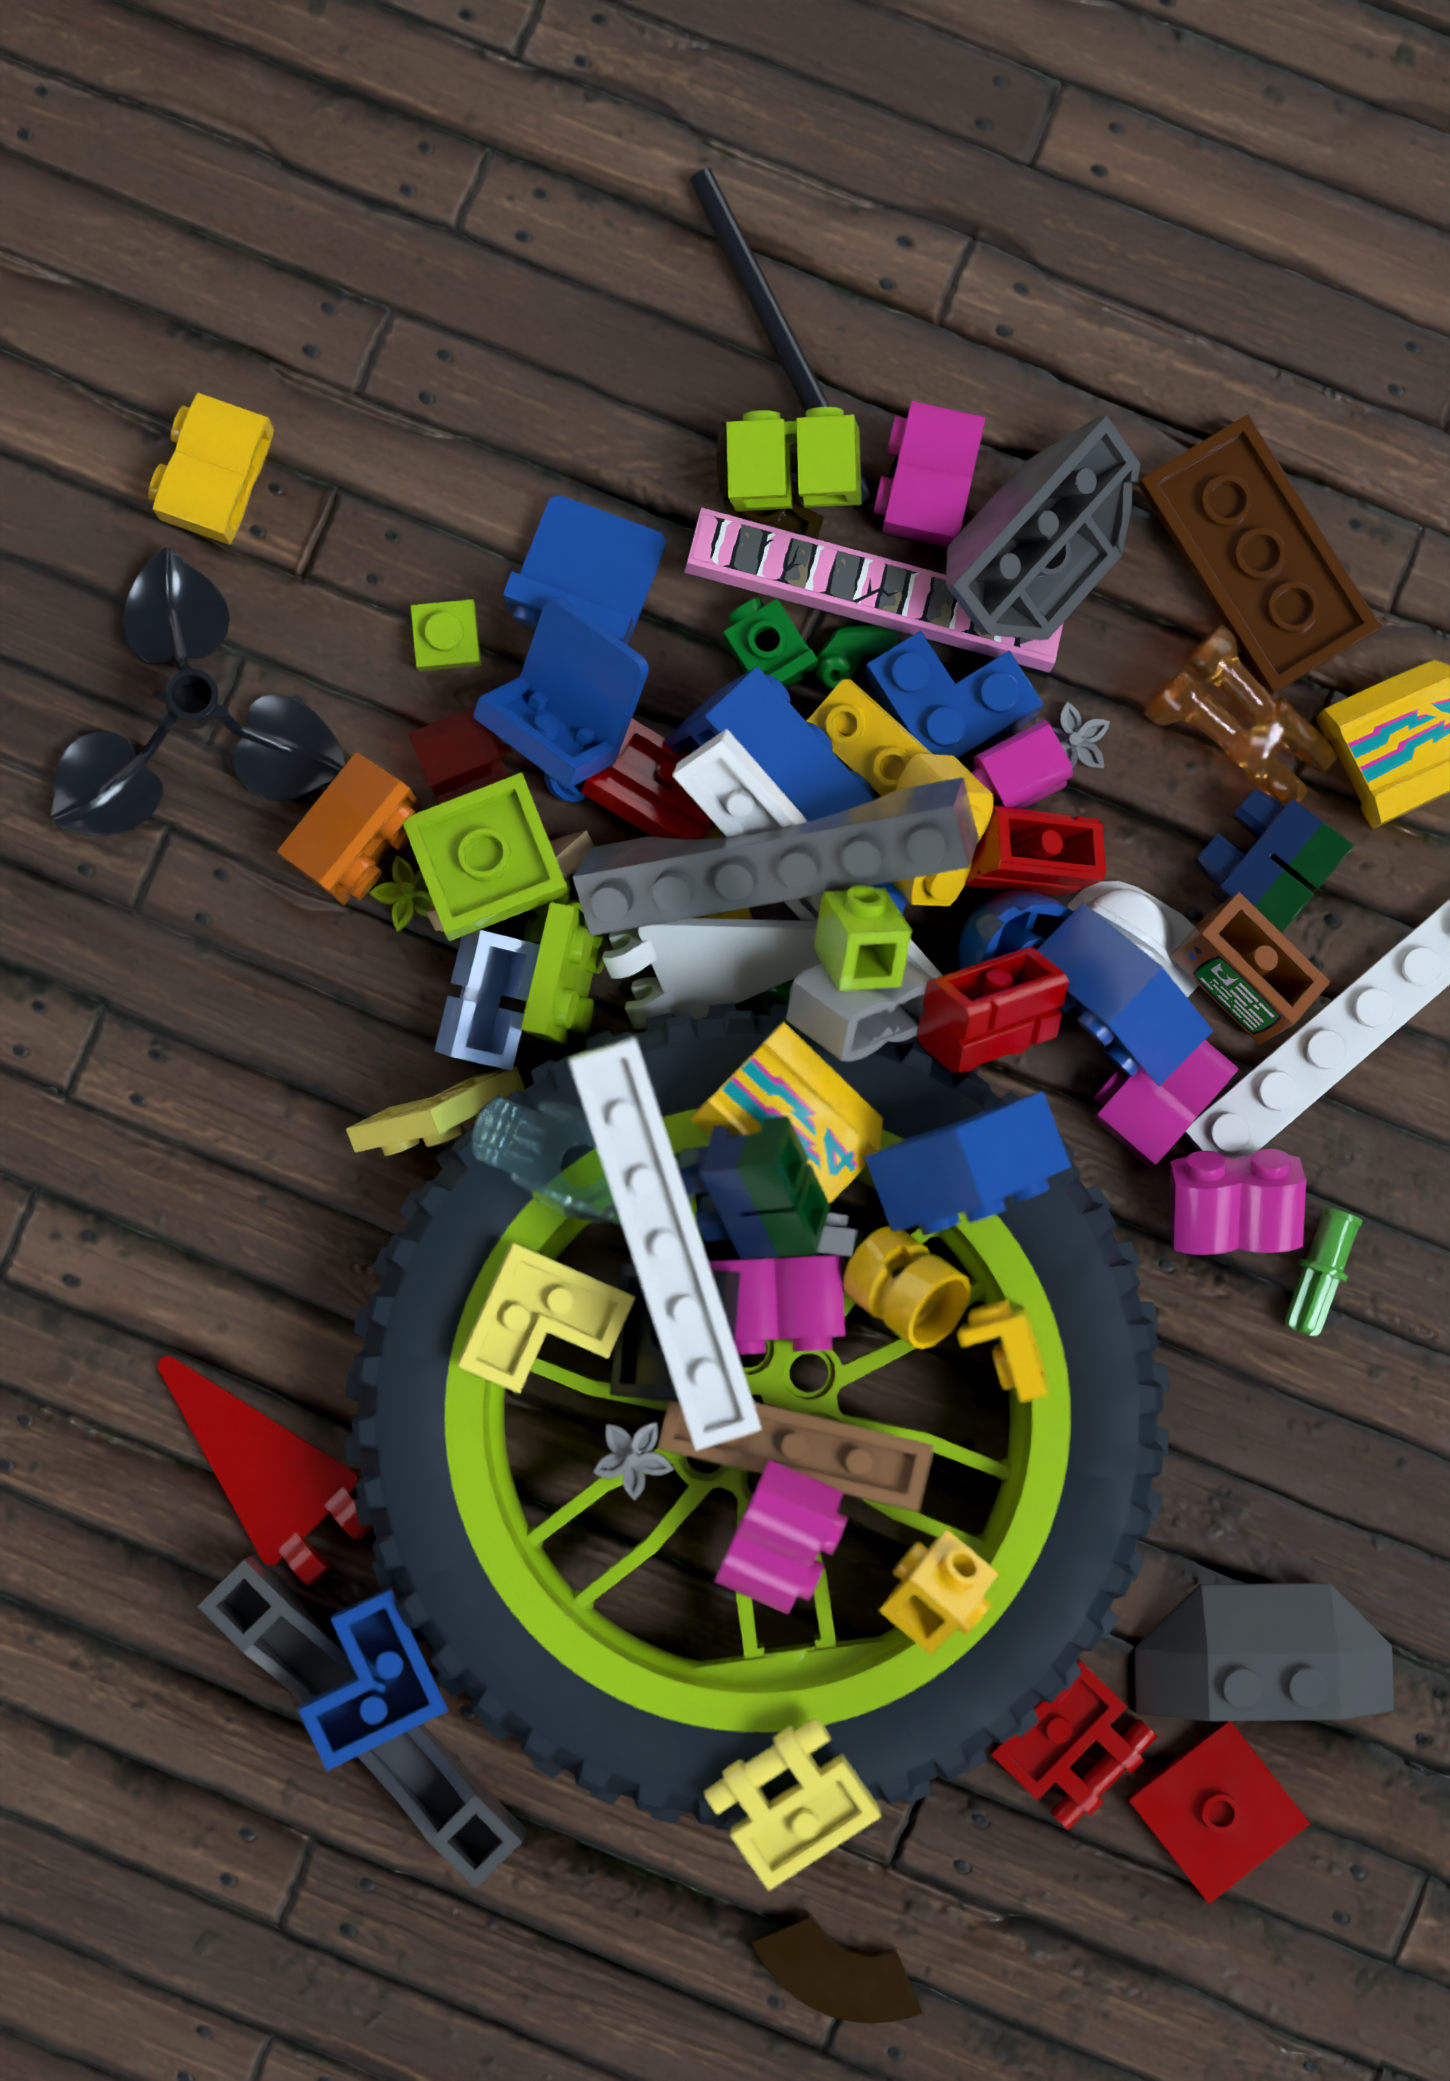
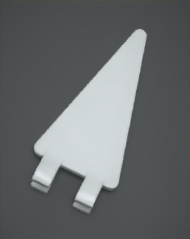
[602,918,822,1029]

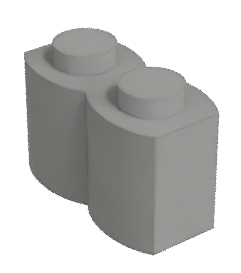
[786,960,934,1061]

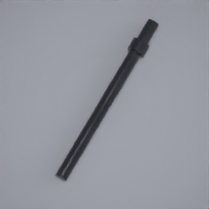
[689,168,876,510]

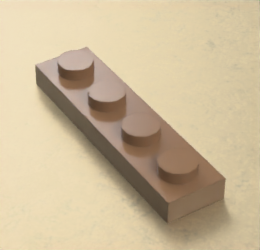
[658,1402,935,1513]

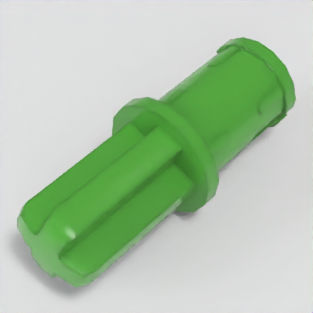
[1285,1206,1363,1336]

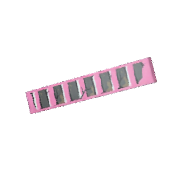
[684,507,1064,673]

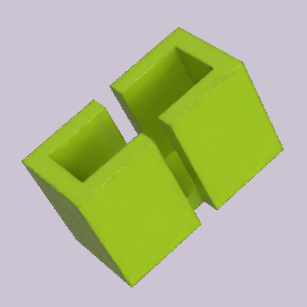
[726,407,862,511]

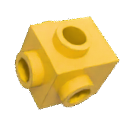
[879,1529,999,1655]

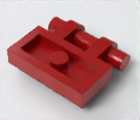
[989,1658,1158,1830]

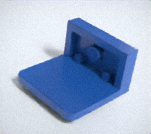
[503,495,666,646]
[473,597,649,789]

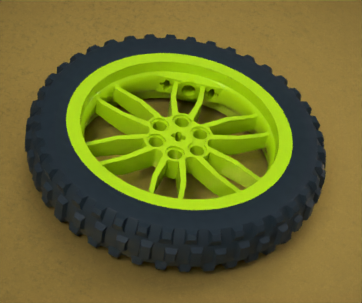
[345,1003,1169,1830]

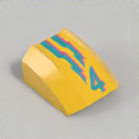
[1316,660,1450,830]
[690,1021,883,1204]

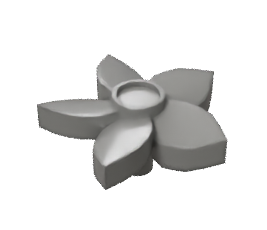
[1052,702,1110,769]
[593,1421,674,1501]

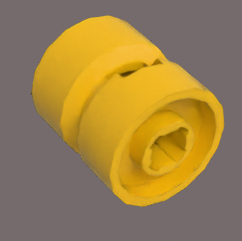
[843,1226,971,1349]

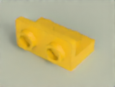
[806,679,933,797]
[957,1299,1049,1402]

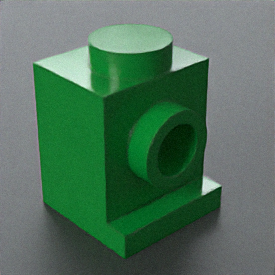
[723,597,818,690]

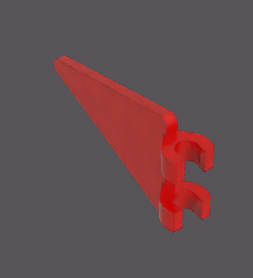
[158,1356,373,1586]

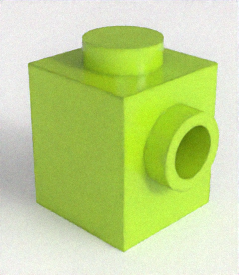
[813,885,912,991]

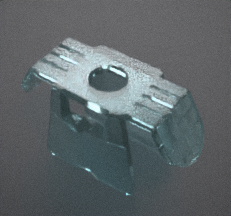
[472,1098,693,1226]

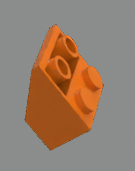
[276,751,422,906]

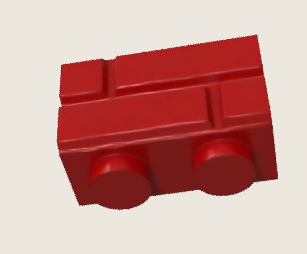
[965,806,1106,897]
[916,947,1069,1073]

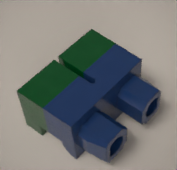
[1194,788,1354,933]
[676,1115,830,1259]

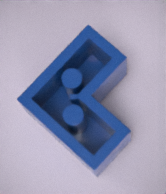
[864,631,1044,764]
[1037,903,1213,1086]
[865,1091,1071,1236]
[298,1587,448,1771]

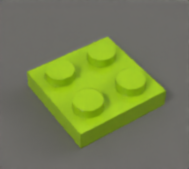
[403,772,570,941]
[521,902,608,1050]

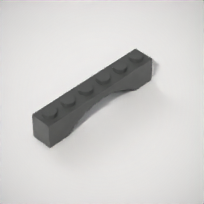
[573,777,979,936]
[197,1554,527,1889]

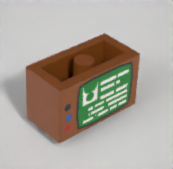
[1170,892,1330,1045]

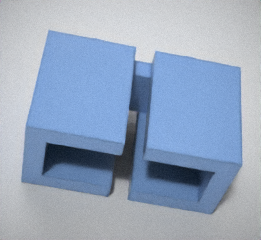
[434,930,540,1071]

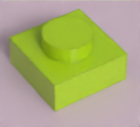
[411,599,481,672]

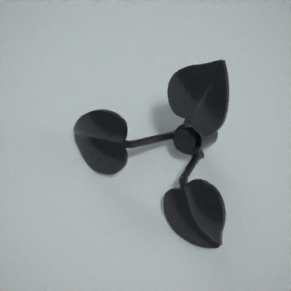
[51,547,346,836]

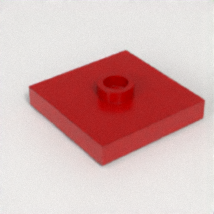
[1126,1721,1311,1904]

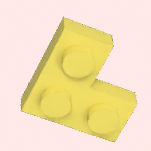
[346,1066,525,1156]
[457,1242,635,1393]

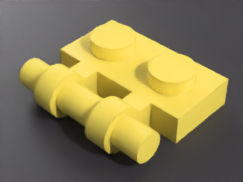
[704,1717,881,1891]

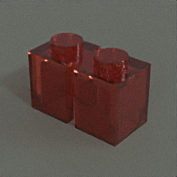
[408,706,512,805]

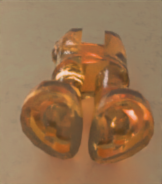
[1143,623,1338,804]

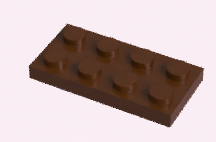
[1138,414,1382,697]

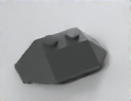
[946,415,1141,640]
[1133,1583,1394,1721]

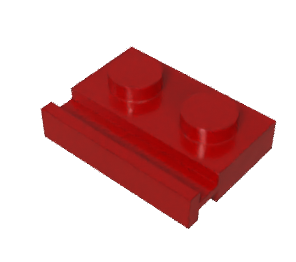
[581,718,714,840]

